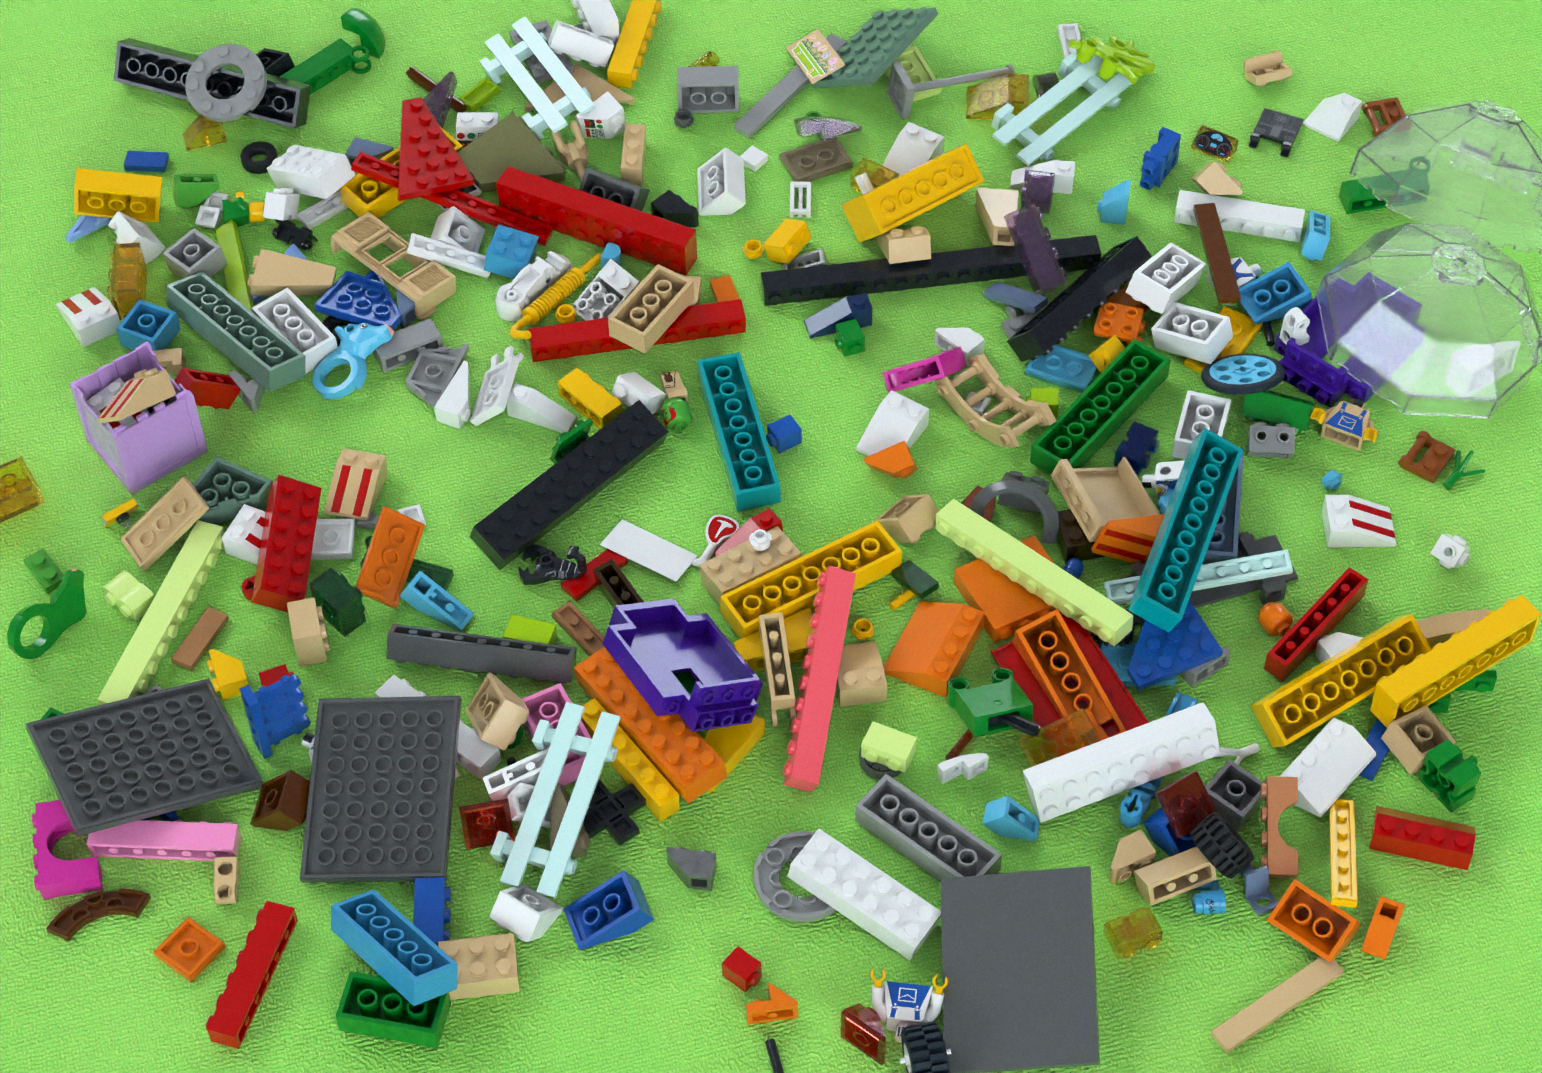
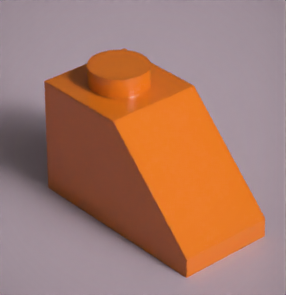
[863,441,918,479]

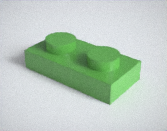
[23,549,64,594]

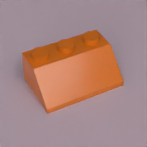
[1267,879,1362,963]

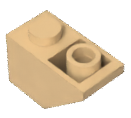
[1109,830,1156,884]

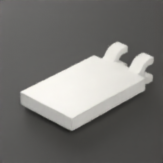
[470,346,524,426]

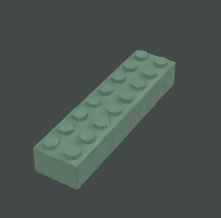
[166,271,306,392]

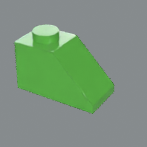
[173,174,220,208]

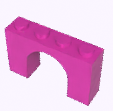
[32,800,103,899]

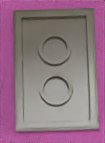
[780,136,853,182]

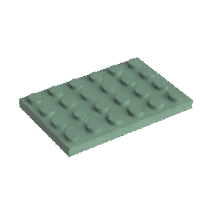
[812,7,938,88]

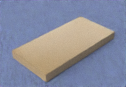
[120,477,209,571]

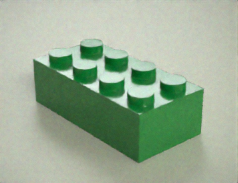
[336,971,451,1048]

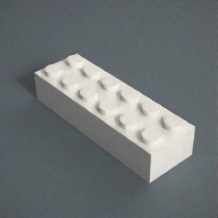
[787,829,941,961]

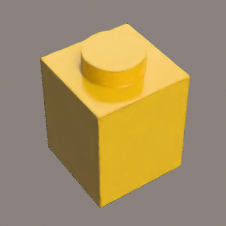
[1088,335,1125,372]

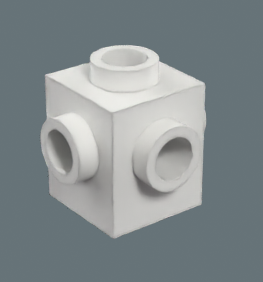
[1430,534,1471,569]

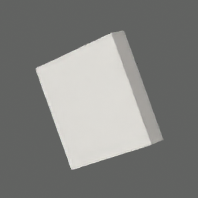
[311,518,356,560]

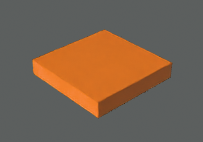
[153,917,226,982]

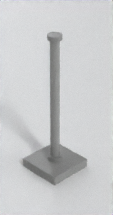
[887,61,1014,120]

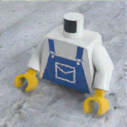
[870,968,949,1043]

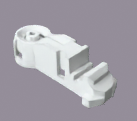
[495,251,573,322]

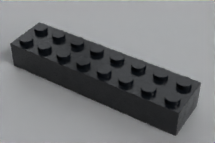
[1007,236,1152,362]

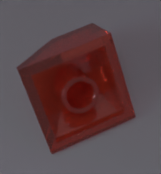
[841,1003,886,1065]

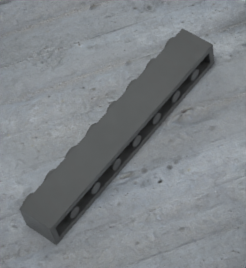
[387,624,577,684]

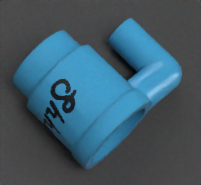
[1192,880,1226,915]

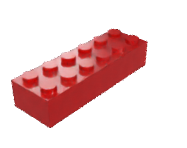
[251,475,322,613]

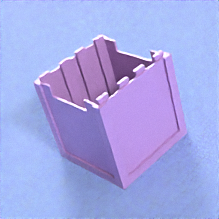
[69,342,208,495]

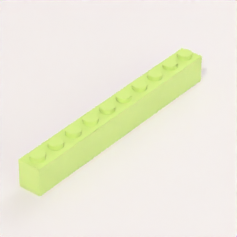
[936,499,1133,647]
[97,520,224,705]

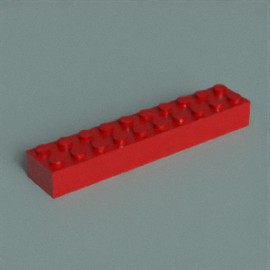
[496,166,697,275]

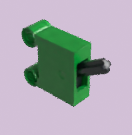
[948,668,1041,737]

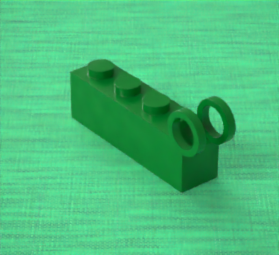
[280,38,371,95]
[1339,158,1430,214]

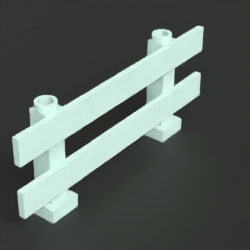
[480,17,595,140]
[991,51,1132,167]
[490,702,621,898]

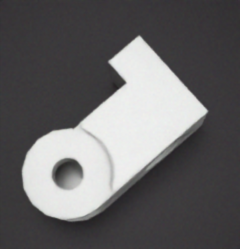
[1279,307,1310,346]

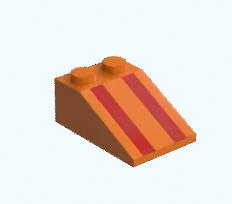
[1091,514,1164,564]

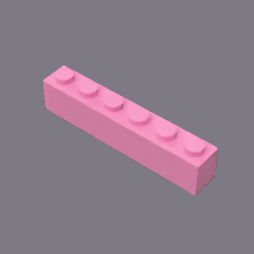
[87,819,241,861]

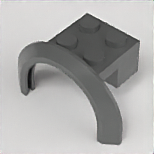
[970,471,1059,544]

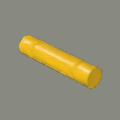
[889,589,915,611]

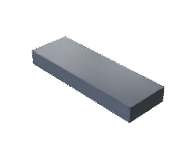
[984,281,1048,313]

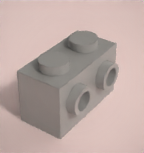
[1247,422,1295,459]

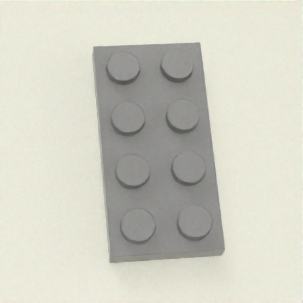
[510,20,574,83]

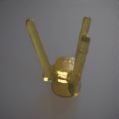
[688,51,719,67]

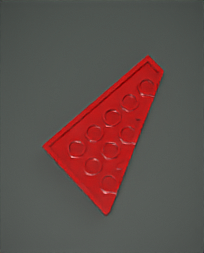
[397,97,474,201]

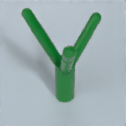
[1443,450,1485,490]

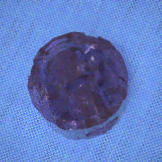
[1020,169,1055,214]

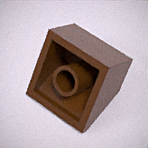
[250,770,310,831]

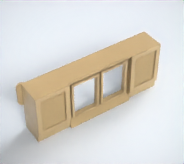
[331,212,456,320]

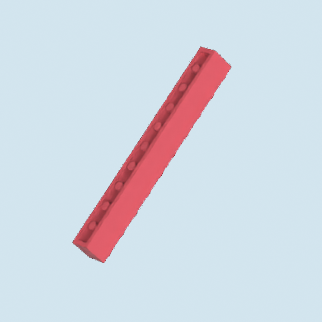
[782,566,856,793]

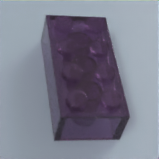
[1004,203,1067,294]

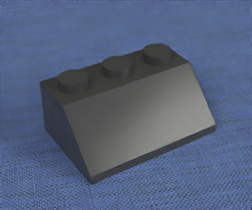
[579,167,650,211]

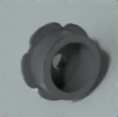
[674,109,694,128]

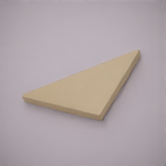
[524,63,635,112]

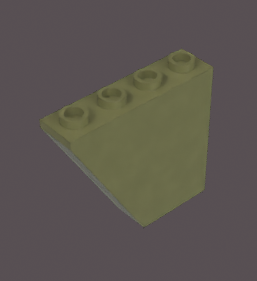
[457,112,566,193]

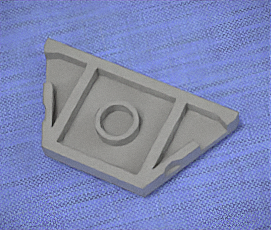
[405,344,469,408]

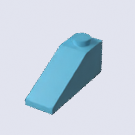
[1301,210,1330,261]
[399,571,474,632]

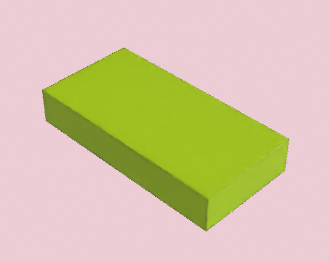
[459,77,501,112]

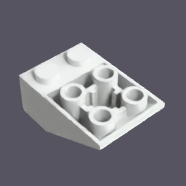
[572,259,640,321]

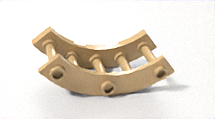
[934,353,1057,448]

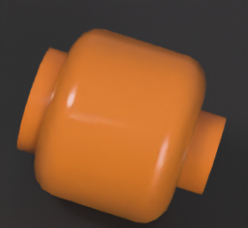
[1258,602,1293,636]

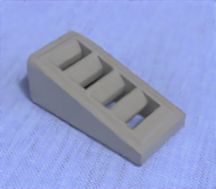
[783,248,828,270]

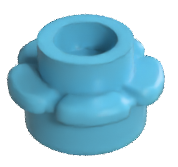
[1321,470,1342,490]

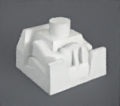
[108,211,166,264]

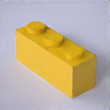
[558,368,622,429]

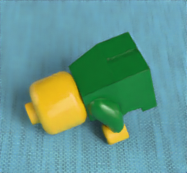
[222,192,266,227]

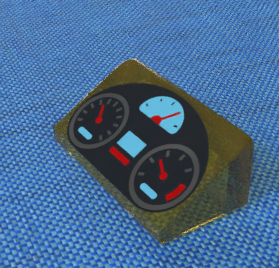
[1191,125,1238,162]

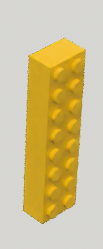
[720,520,902,639]
[1370,595,1541,728]
[1251,614,1431,748]

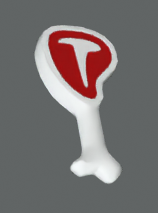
[691,515,740,567]

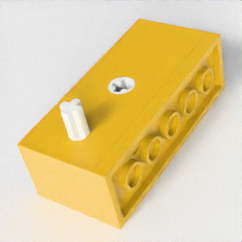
[841,143,985,243]

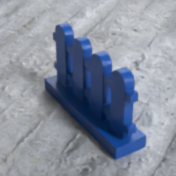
[240,674,311,759]

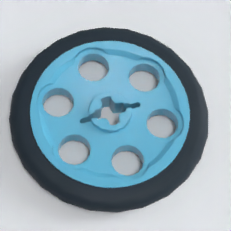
[1201,354,1285,395]

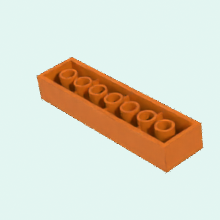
[574,647,727,804]

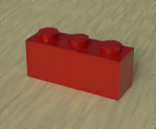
[174,367,241,409]

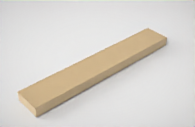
[1211,957,1344,1054]

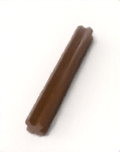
[406,67,467,112]

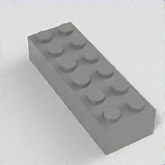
[855,774,1002,881]

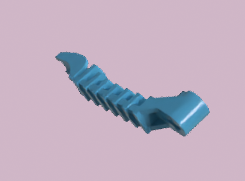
[1120,692,1198,828]

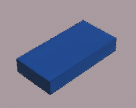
[124,151,169,172]

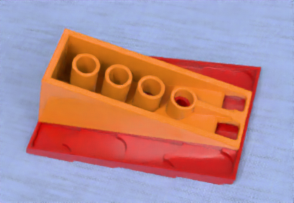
[991,609,1149,757]

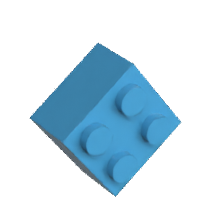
[484,224,539,279]
[117,299,180,351]

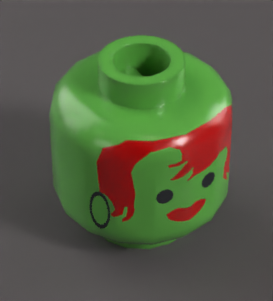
[661,397,692,432]

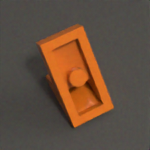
[746,983,798,1025]

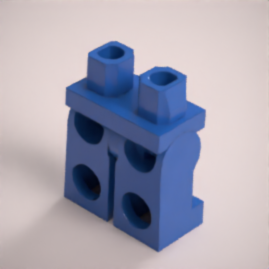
[1140,127,1181,190]

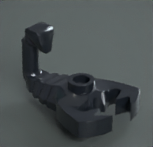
[519,544,587,585]

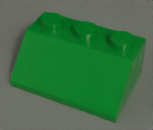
[1241,390,1316,434]

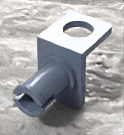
[1239,862,1278,915]

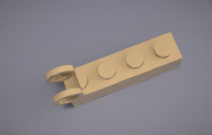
[759,613,796,727]

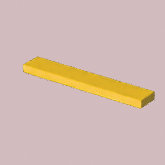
[1329,799,1358,908]

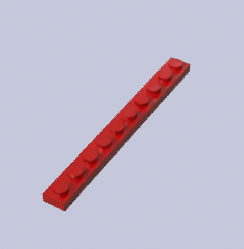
[351,152,554,246]

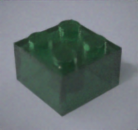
[309,568,366,637]

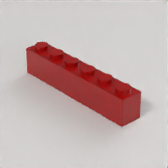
[1264,567,1369,682]
[206,901,298,1049]

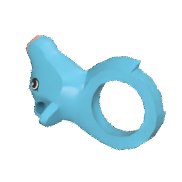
[312,323,394,400]

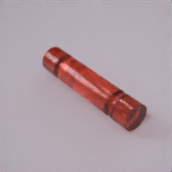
[945,728,974,760]

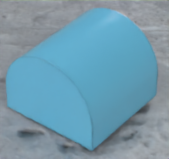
[601,242,622,268]

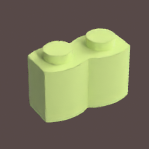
[103,570,155,621]

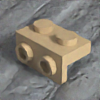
[1244,50,1292,86]

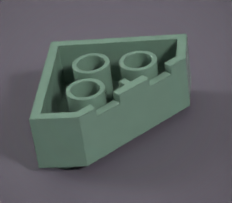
[193,456,273,525]

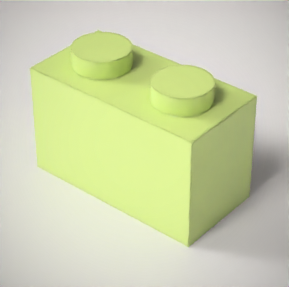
[861,722,917,773]

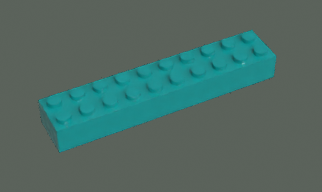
[1128,428,1244,633]

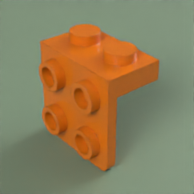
[1093,302,1146,347]

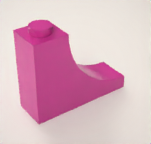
[882,346,967,392]

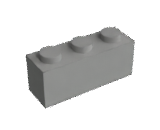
[373,318,443,373]

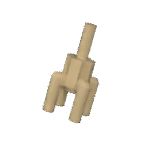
[551,121,589,182]

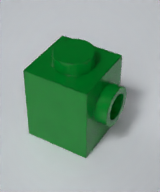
[834,319,865,357]

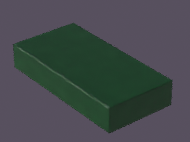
[892,560,939,599]

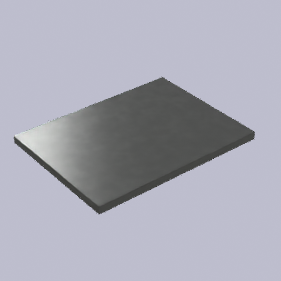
[26,678,263,837]
[300,696,461,883]
[940,866,1100,1073]

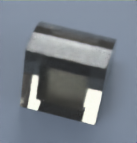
[1032,72,1059,98]

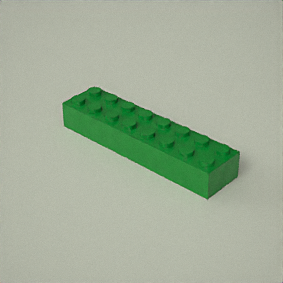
[1030,339,1171,475]

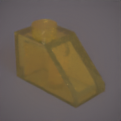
[183,115,227,151]

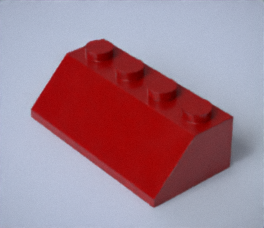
[1369,806,1476,870]

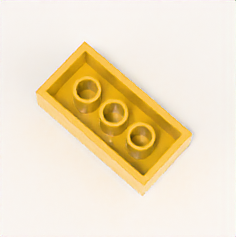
[74,168,162,223]

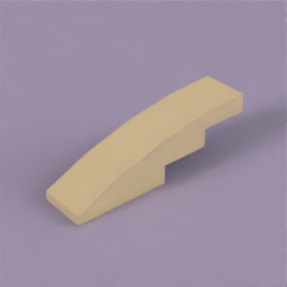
[1416,609,1490,647]

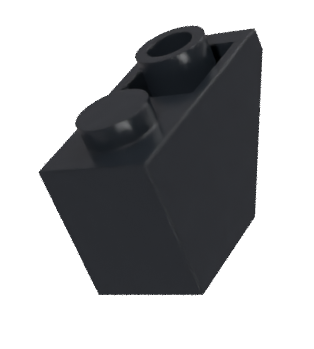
[651,190,699,228]

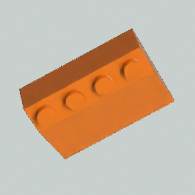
[884,601,985,698]

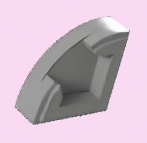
[357,512,379,529]

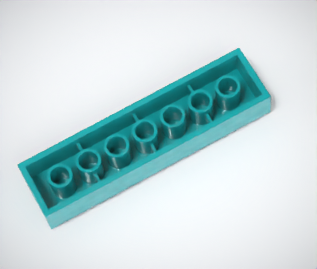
[697,352,781,511]

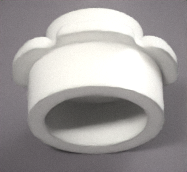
[749,529,772,551]

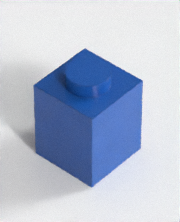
[766,415,802,453]

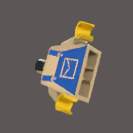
[1310,399,1378,451]

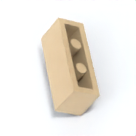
[621,124,647,186]
[1134,847,1217,905]

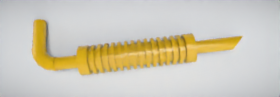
[509,253,602,339]

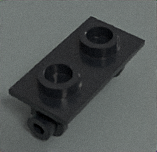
[272,219,318,250]

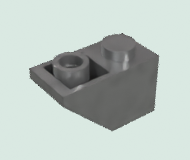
[667,847,717,891]

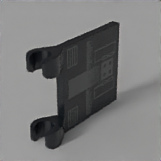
[1249,108,1304,157]

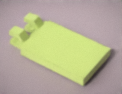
[885,45,941,102]

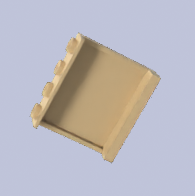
[1051,457,1160,542]

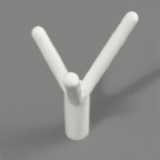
[1215,743,1260,765]

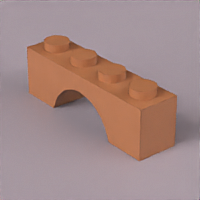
[1260,776,1298,879]

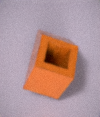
[1361,896,1405,960]

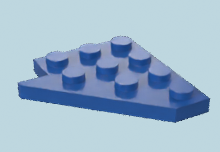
[314,270,401,330]
[1127,600,1223,691]

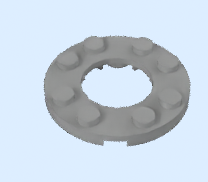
[185,44,267,122]
[754,831,837,922]

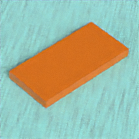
[354,506,425,609]

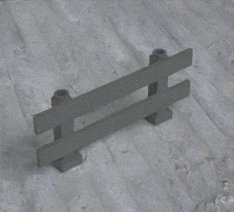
[1112,532,1298,625]

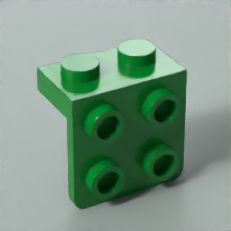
[550,418,593,464]

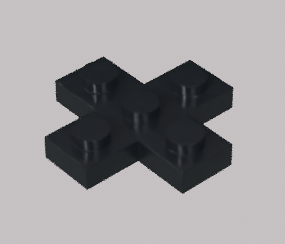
[583,779,646,846]

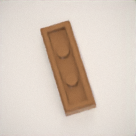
[552,601,605,657]
[171,607,229,671]

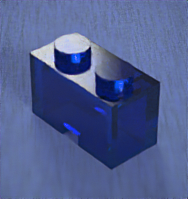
[1114,421,1160,475]

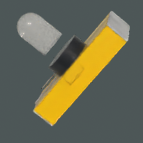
[101,498,138,532]

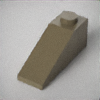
[550,783,590,858]

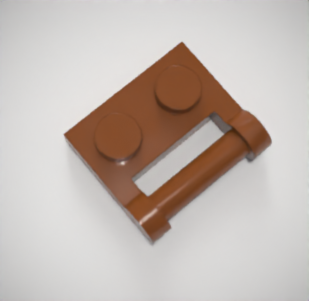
[1362,97,1410,139]
[1398,431,1455,483]

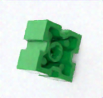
[1418,739,1481,813]

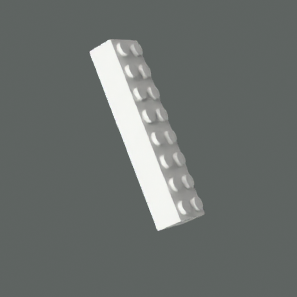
[1023,702,1220,823]

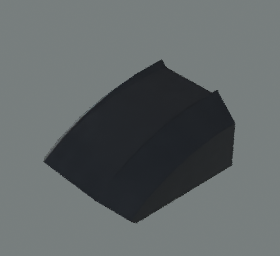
[256,48,295,77]

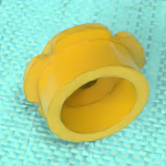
[743,239,764,259]
[555,304,577,324]
[851,618,874,640]

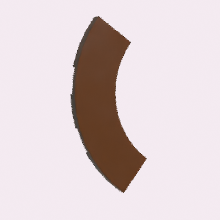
[46,889,151,941]

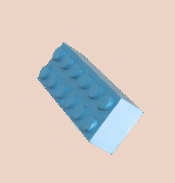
[331,890,458,1006]

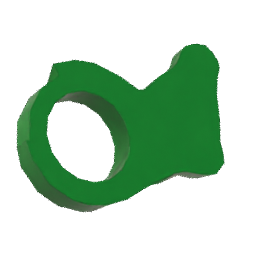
[7,569,87,659]

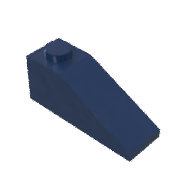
[804,293,872,338]

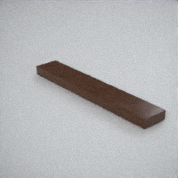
[1193,203,1241,304]

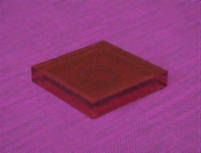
[1155,771,1218,838]

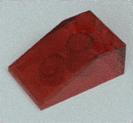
[459,798,515,850]

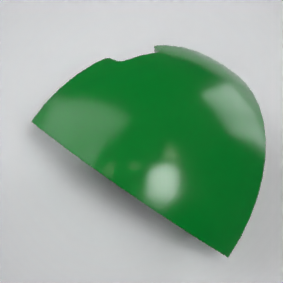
[341,8,385,59]

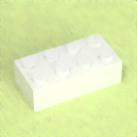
[266,145,355,199]
[1126,243,1207,314]
[252,287,338,374]

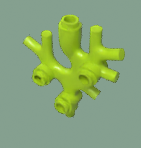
[1068,36,1155,84]

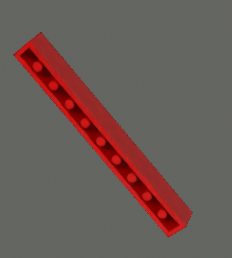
[528,299,746,362]

